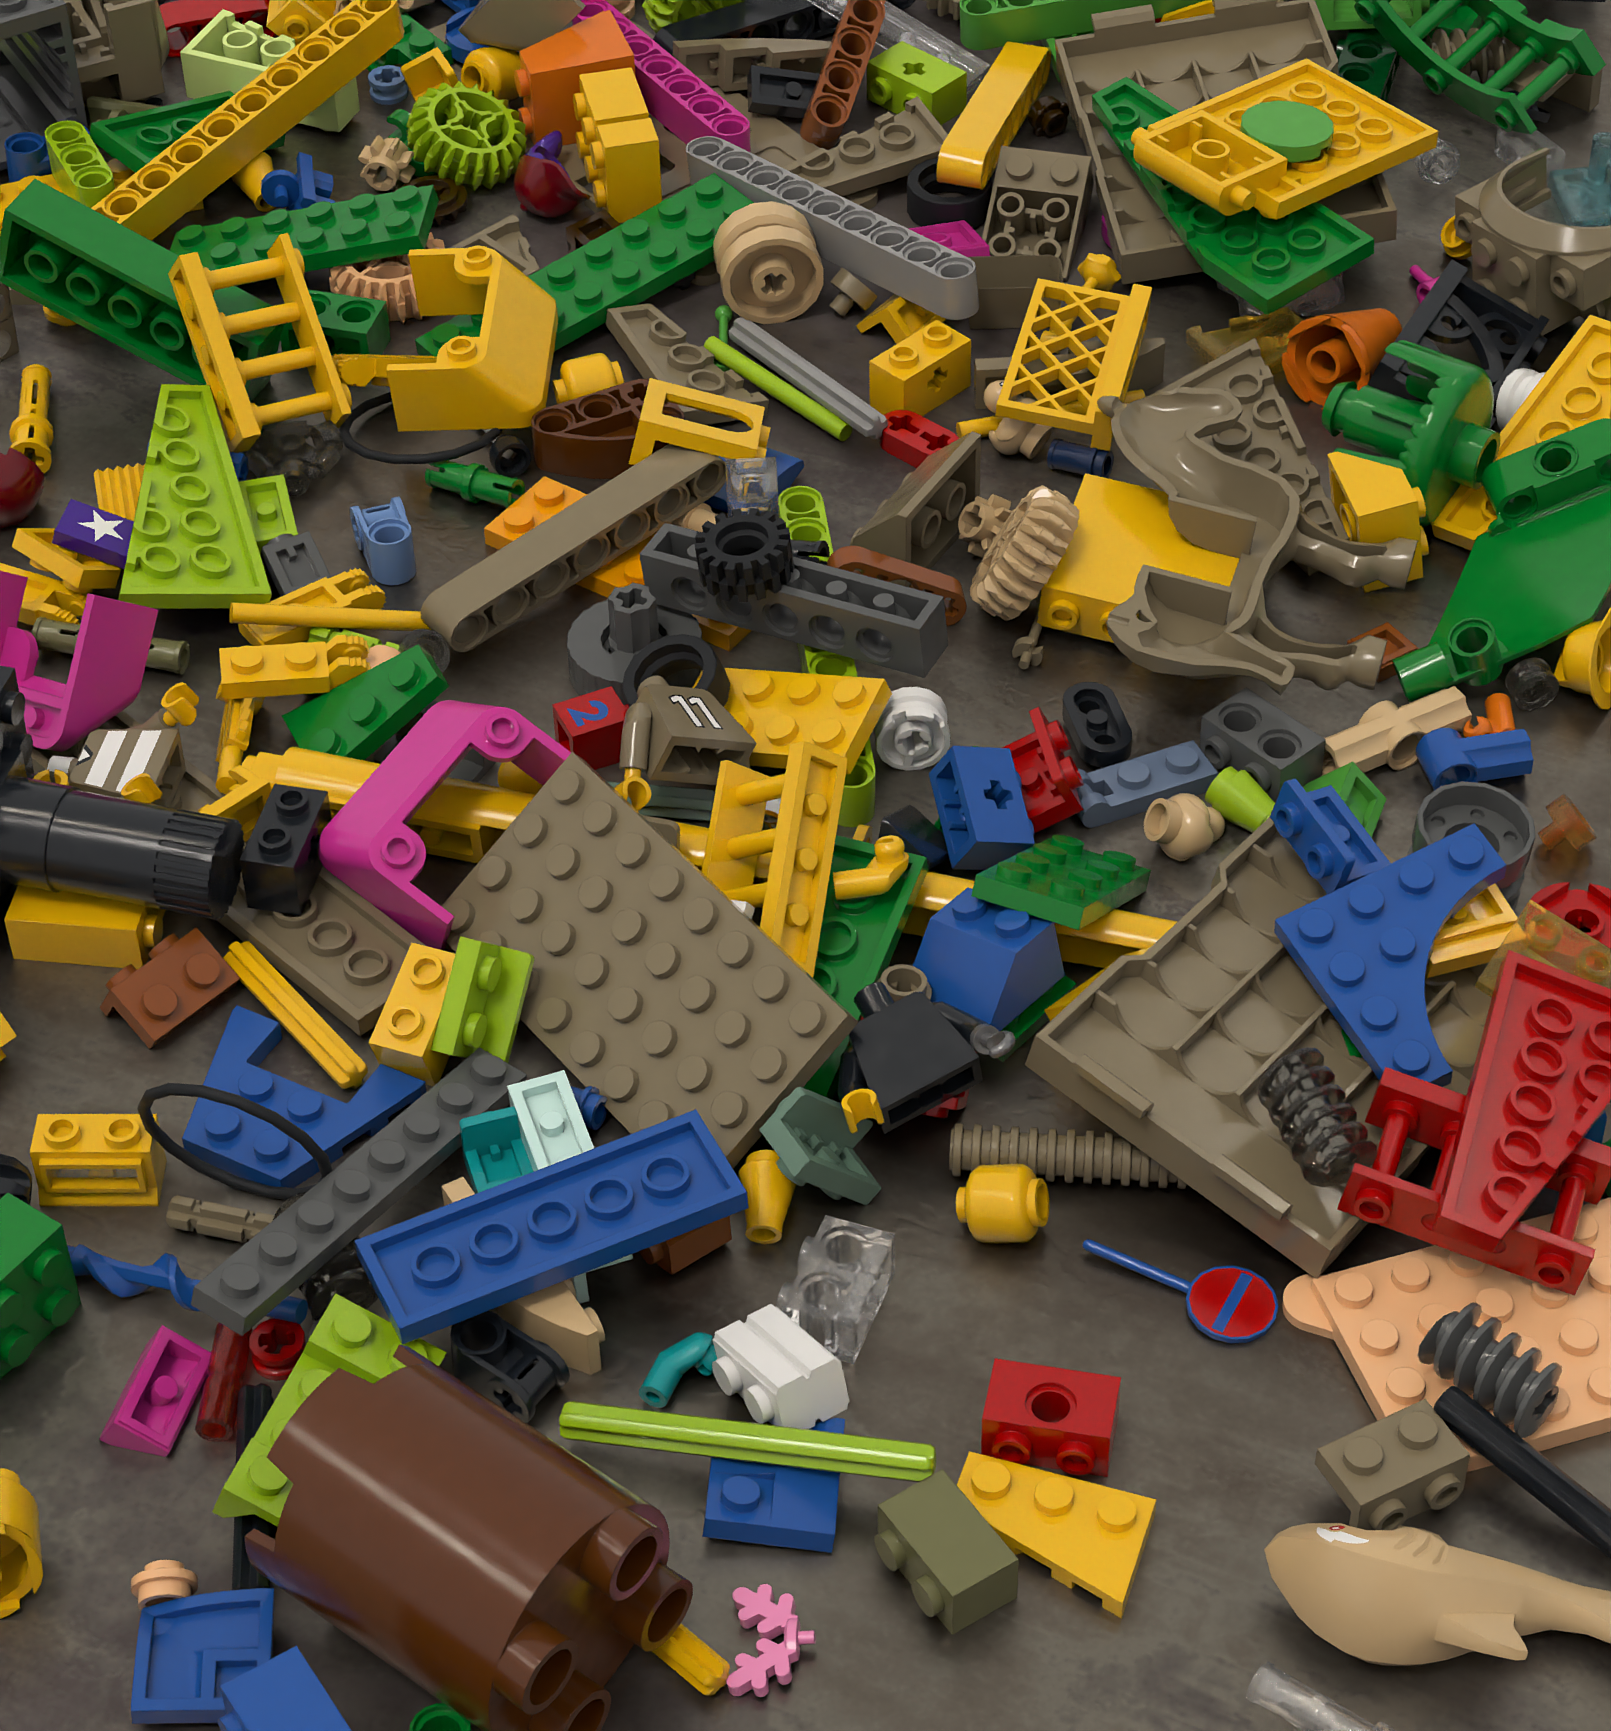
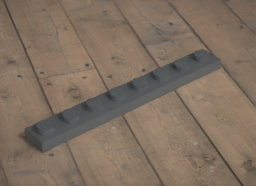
[191,1048,527,1336]

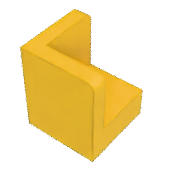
[400,47,458,102]

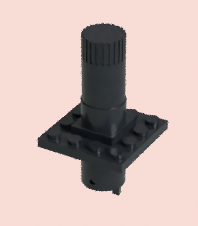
[0,666,245,920]

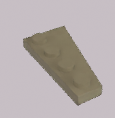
[783,96,948,196]
[606,303,769,425]

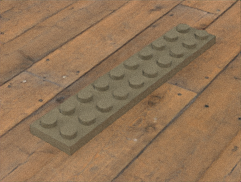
[31,711,425,1036]

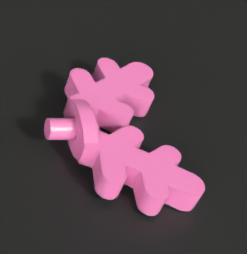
[726,1584,816,1697]

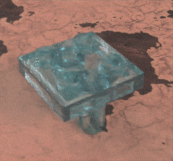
[1548,132,1611,227]

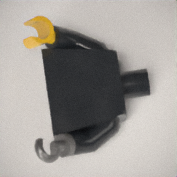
[837,982,1016,1134]

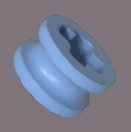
[368,65,409,105]

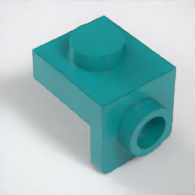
[459,1107,534,1194]

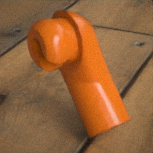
[1463,693,1516,738]

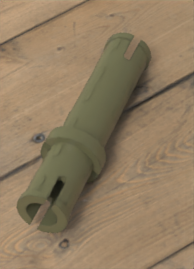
[32,617,190,674]

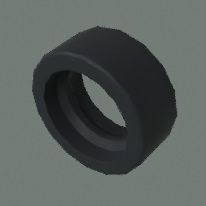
[907,157,992,229]
[622,634,730,707]

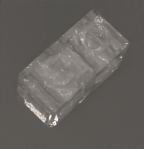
[776,1215,895,1365]

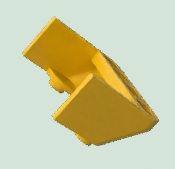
[386,245,558,432]

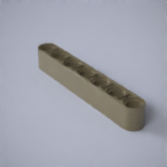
[421,444,729,652]

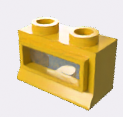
[30,1114,167,1206]

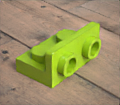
[431,936,535,1063]

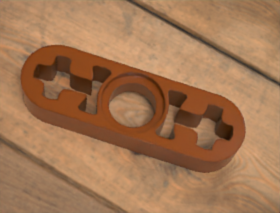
[827,546,967,626]

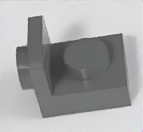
[261,531,331,597]

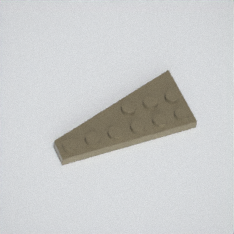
[1149,338,1349,576]

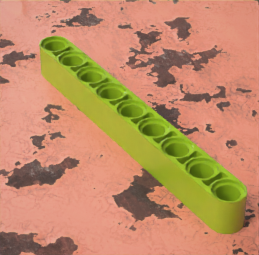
[778,486,876,828]

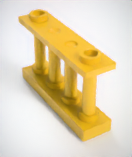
[168,233,352,453]
[702,741,848,978]

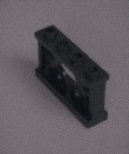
[1367,260,1550,429]

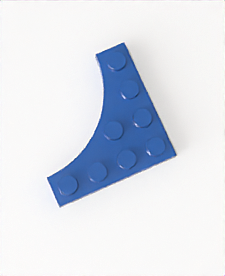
[1274,823,1506,1087]

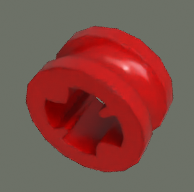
[249,1318,306,1381]

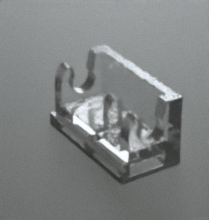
[725,457,779,520]

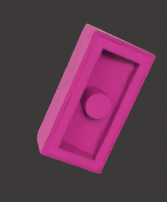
[99,1325,216,1457]

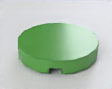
[1240,101,1334,163]

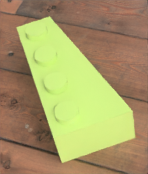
[180,9,360,132]

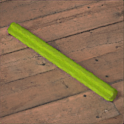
[559,1401,936,1482]

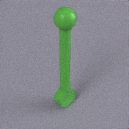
[713,305,733,372]

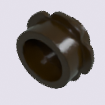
[1028,95,1070,137]

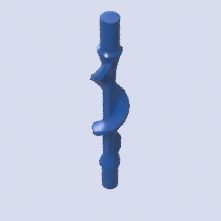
[67,1244,308,1324]

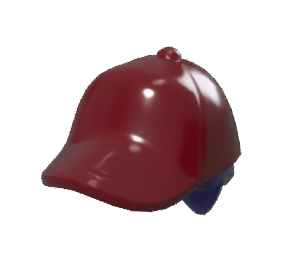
[514,130,591,218]

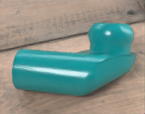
[639,1332,717,1408]

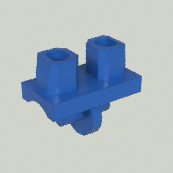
[261,152,335,211]

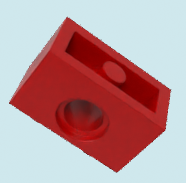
[981,1358,1121,1477]

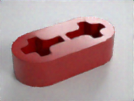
[879,410,959,468]

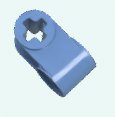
[349,496,417,585]

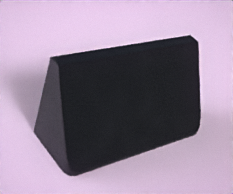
[878,805,949,870]

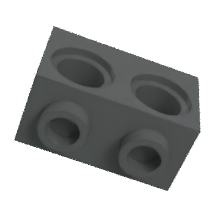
[1199,687,1326,803]

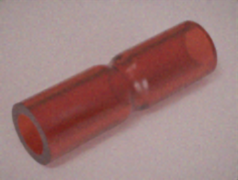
[195,1322,253,1442]

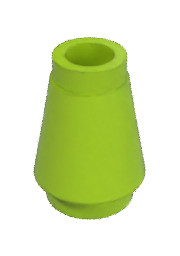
[1205,766,1275,833]

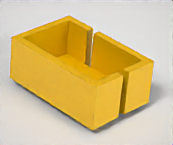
[573,67,662,223]

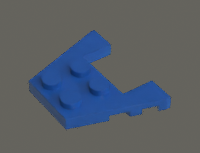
[182,1005,427,1188]

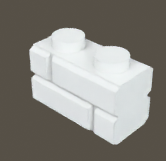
[712,1304,850,1429]

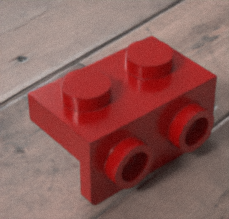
[1002,706,1084,833]

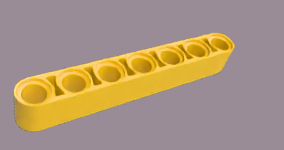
[936,41,1051,190]

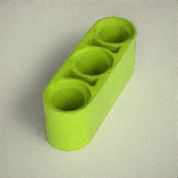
[44,120,115,208]

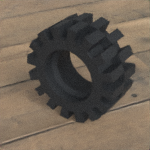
[694,508,794,602]

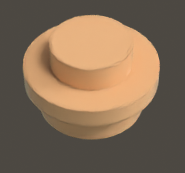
[131,1560,198,1611]

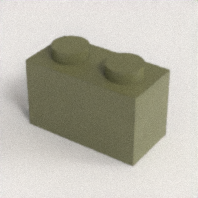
[874,1469,1019,1635]

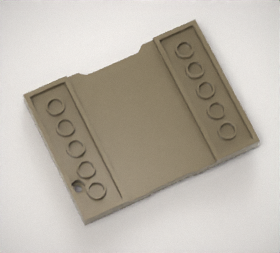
[1055,0,1397,285]
[1025,817,1548,1279]

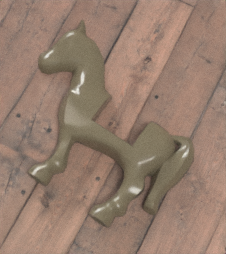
[1097,386,1418,695]

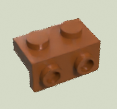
[99,927,240,1049]

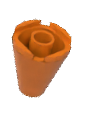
[1282,308,1402,410]

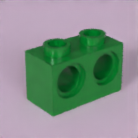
[280,289,391,355]

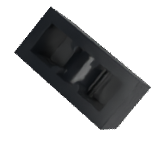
[239,784,332,916]

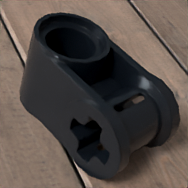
[450,1311,570,1423]

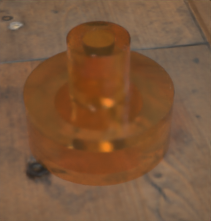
[1538,794,1597,851]

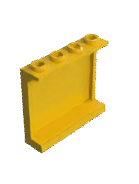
[1037,473,1239,643]

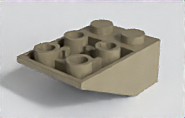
[982,146,1094,282]

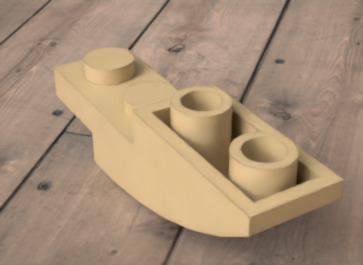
[441,1177,605,1375]

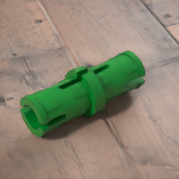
[425,460,525,508]

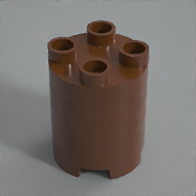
[245,1345,693,1731]

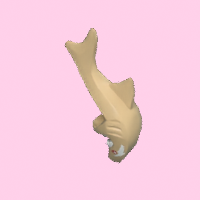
[1264,1523,1611,1666]

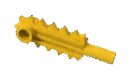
[215,681,265,794]

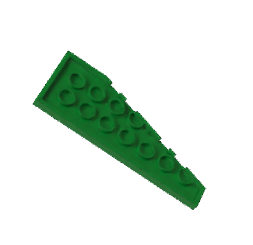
[1092,76,1374,315]

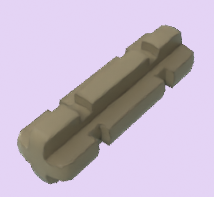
[166,1195,278,1243]

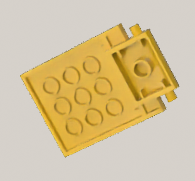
[1131,58,1439,220]

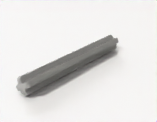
[728,317,888,439]

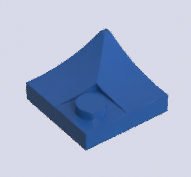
[702,1418,845,1553]
[131,1588,275,1724]

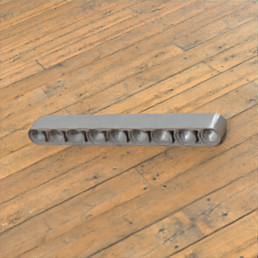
[686,136,979,320]

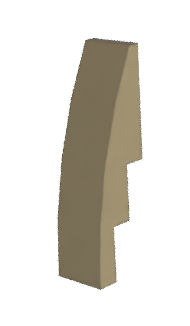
[673,38,831,92]

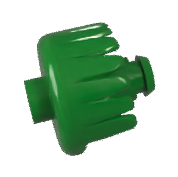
[1322,340,1500,527]

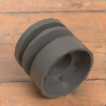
[1407,781,1535,910]

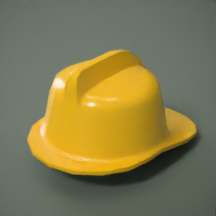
[1553,607,1611,710]

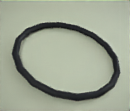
[339,392,502,464]
[137,1083,333,1200]

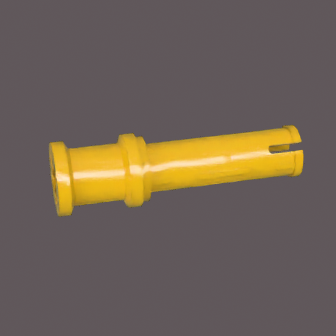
[9,364,54,474]

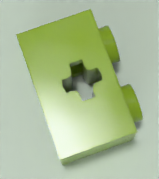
[867,41,967,125]

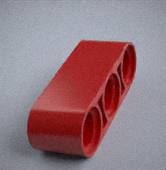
[159,0,276,57]

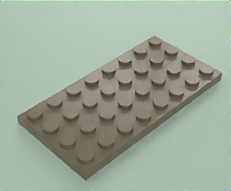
[442,752,858,1168]

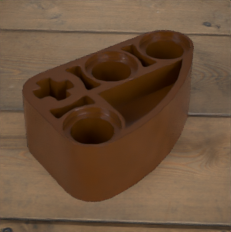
[531,379,685,479]

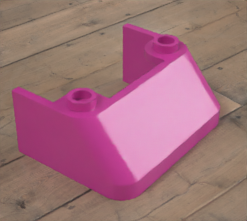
[0,571,158,752]
[318,700,571,950]

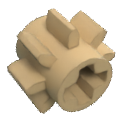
[358,135,416,192]
[958,494,1012,558]

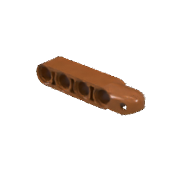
[800,0,886,150]

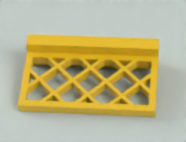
[995,278,1152,451]

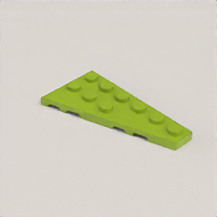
[118,384,272,609]

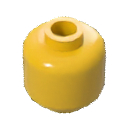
[461,46,521,101]
[552,353,624,404]
[956,1164,1049,1244]

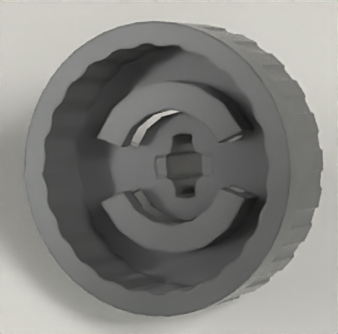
[567,583,702,705]

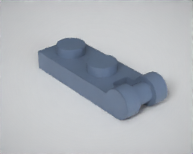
[1076,740,1218,828]

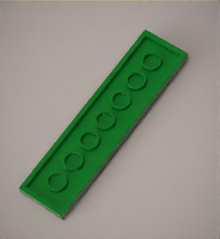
[415,173,754,356]

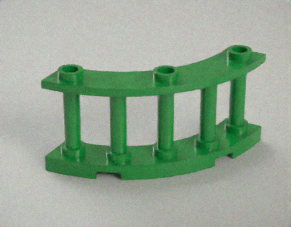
[1354,0,1606,134]

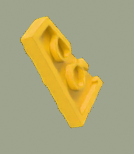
[957,1451,1156,1619]

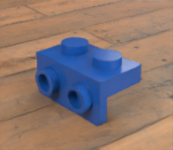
[1270,779,1391,894]

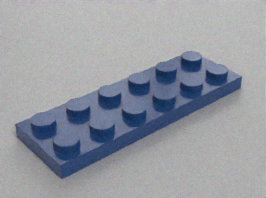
[354,1109,748,1344]

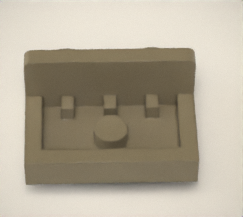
[1315,1399,1470,1530]

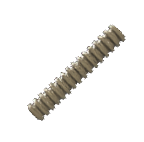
[949,1123,1187,1190]

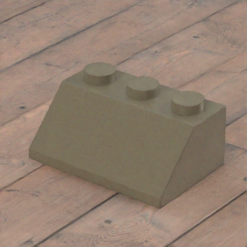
[850,431,981,587]

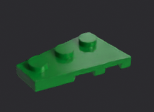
[282,644,449,760]

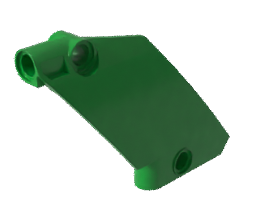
[1392,418,1611,703]

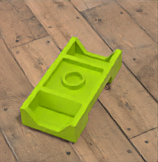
[212,1293,447,1526]

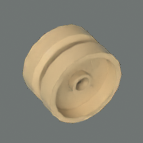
[713,201,824,324]

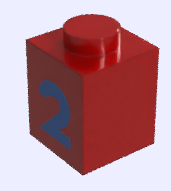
[552,686,629,770]

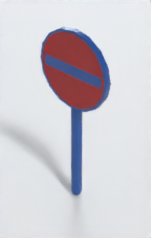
[1082,1239,1279,1344]

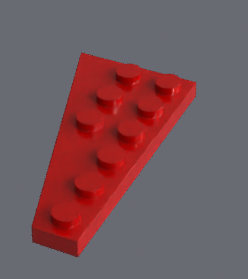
[1432,950,1611,1253]

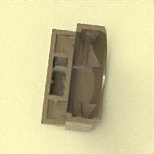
[63,0,169,107]
[1454,148,1611,336]

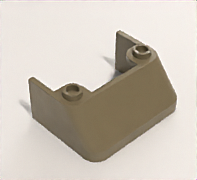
[458,0,586,51]

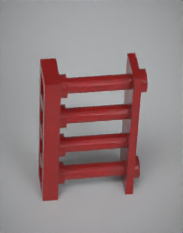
[1337,1067,1611,1296]

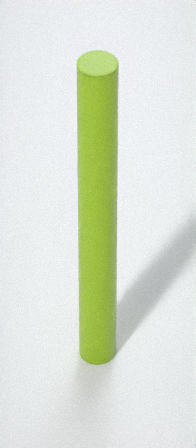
[704,336,853,441]

